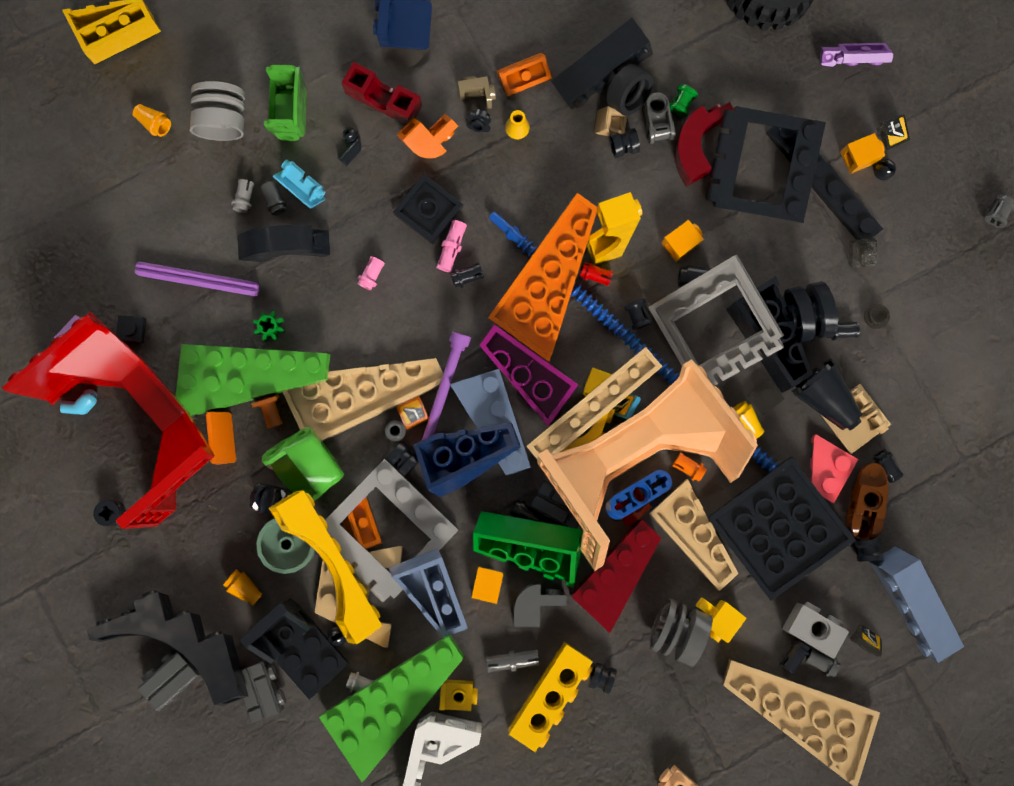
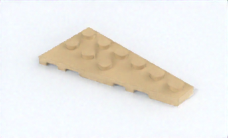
[282,358,443,441]
[721,659,880,786]

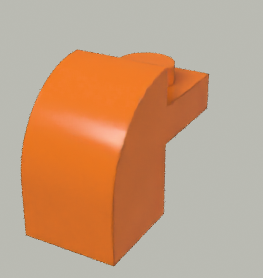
[396,114,458,158]

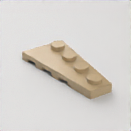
[649,479,739,591]

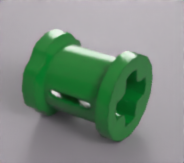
[669,84,698,118]

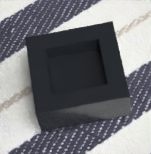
[116,315,146,343]

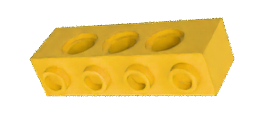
[508,642,593,752]

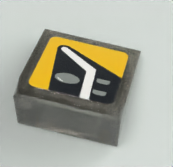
[877,114,910,150]
[850,624,882,657]

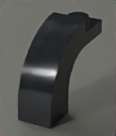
[237,225,330,262]

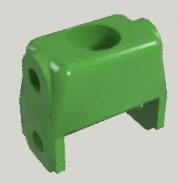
[264,65,307,141]
[262,427,344,501]

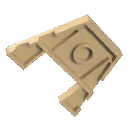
[315,546,403,648]

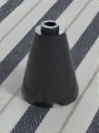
[791,359,862,431]

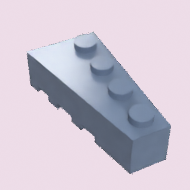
[450,369,530,476]
[869,546,964,663]

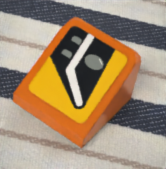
[396,396,429,429]

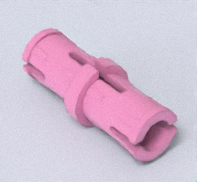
[436,220,467,273]

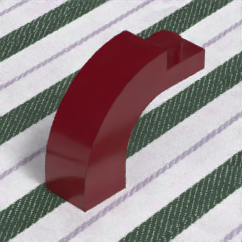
[674,102,734,187]

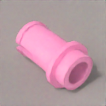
[358,256,385,290]

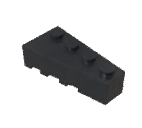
[726,276,813,393]

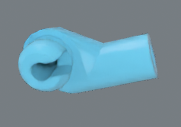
[60,389,97,415]

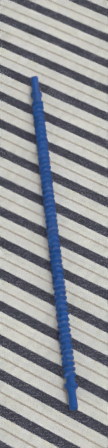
[489,211,851,533]

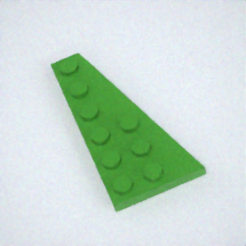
[176,344,330,416]
[319,634,465,782]

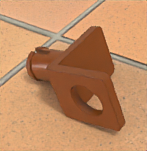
[251,393,283,428]

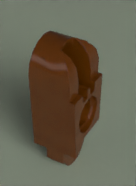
[845,463,889,540]

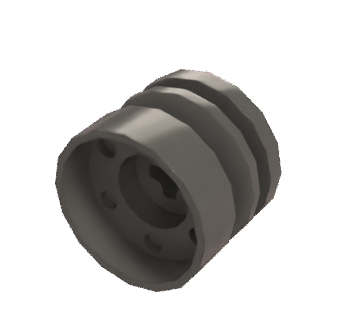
[649,598,713,667]

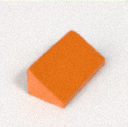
[496,53,552,97]
[206,412,236,465]
[337,497,382,549]

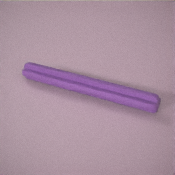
[135,261,260,296]

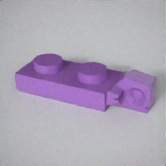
[819,43,894,67]

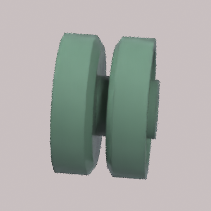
[256,518,315,574]

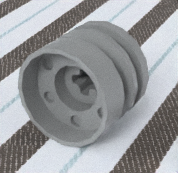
[189,81,245,141]

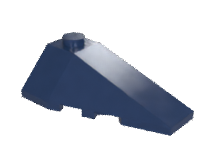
[413,423,521,497]

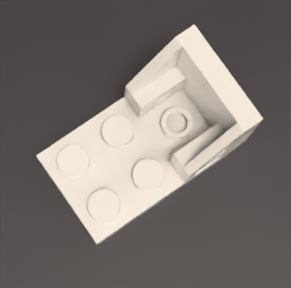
[403,712,482,786]

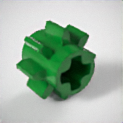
[253,311,286,342]

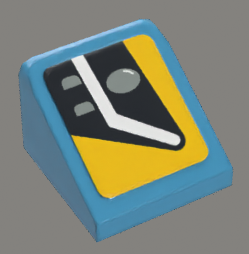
[612,394,641,421]

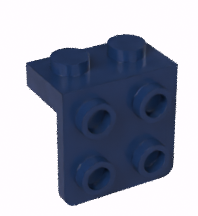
[373,0,432,50]

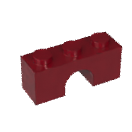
[341,62,422,125]

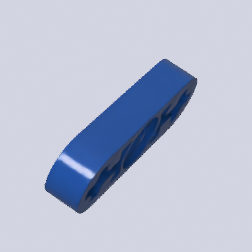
[606,470,672,519]

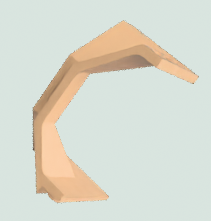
[538,359,758,571]

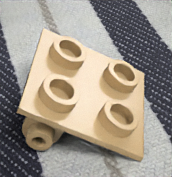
[820,384,891,454]

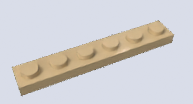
[526,347,663,460]

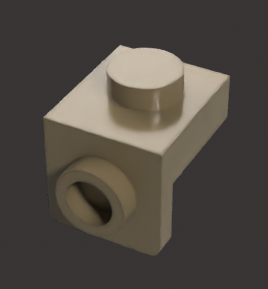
[458,76,496,109]

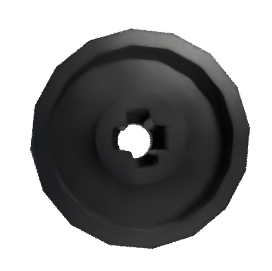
[783,281,838,343]

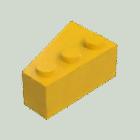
[62,0,161,64]

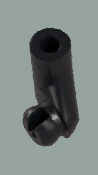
[338,127,362,166]

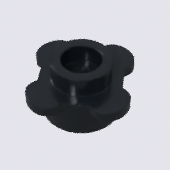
[466,109,491,132]

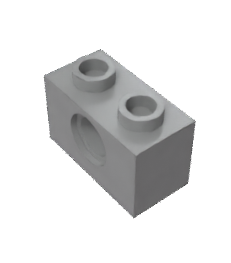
[782,602,849,659]

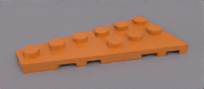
[488,193,597,362]

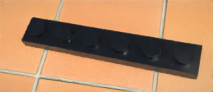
[766,127,883,246]

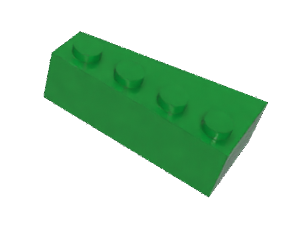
[473,511,583,588]

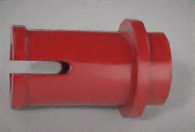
[580,261,613,286]

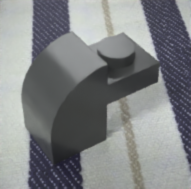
[514,583,567,627]

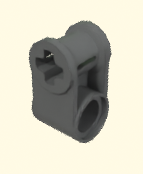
[643,92,675,144]

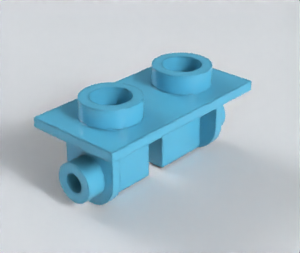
[273,160,326,209]

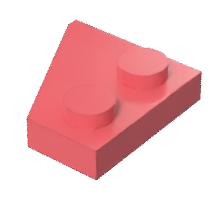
[809,434,859,503]

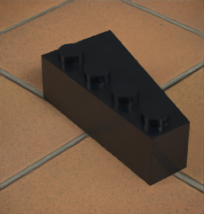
[551,18,653,110]

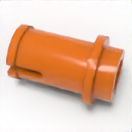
[672,453,707,482]

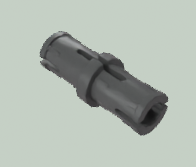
[486,649,540,673]

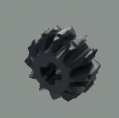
[249,483,293,515]

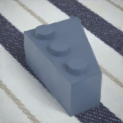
[389,548,468,638]

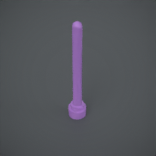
[421,331,471,441]

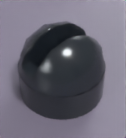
[874,159,896,181]
[328,625,347,646]

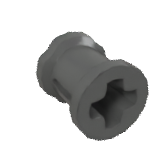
[984,195,1014,228]

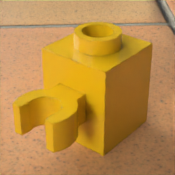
[695,597,746,643]

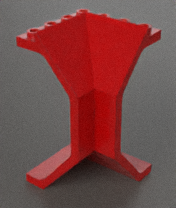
[2,311,215,529]

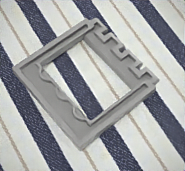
[648,255,784,386]
[325,459,458,602]

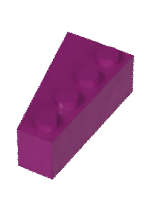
[480,324,578,426]

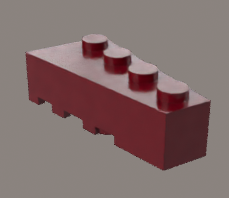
[569,519,661,633]

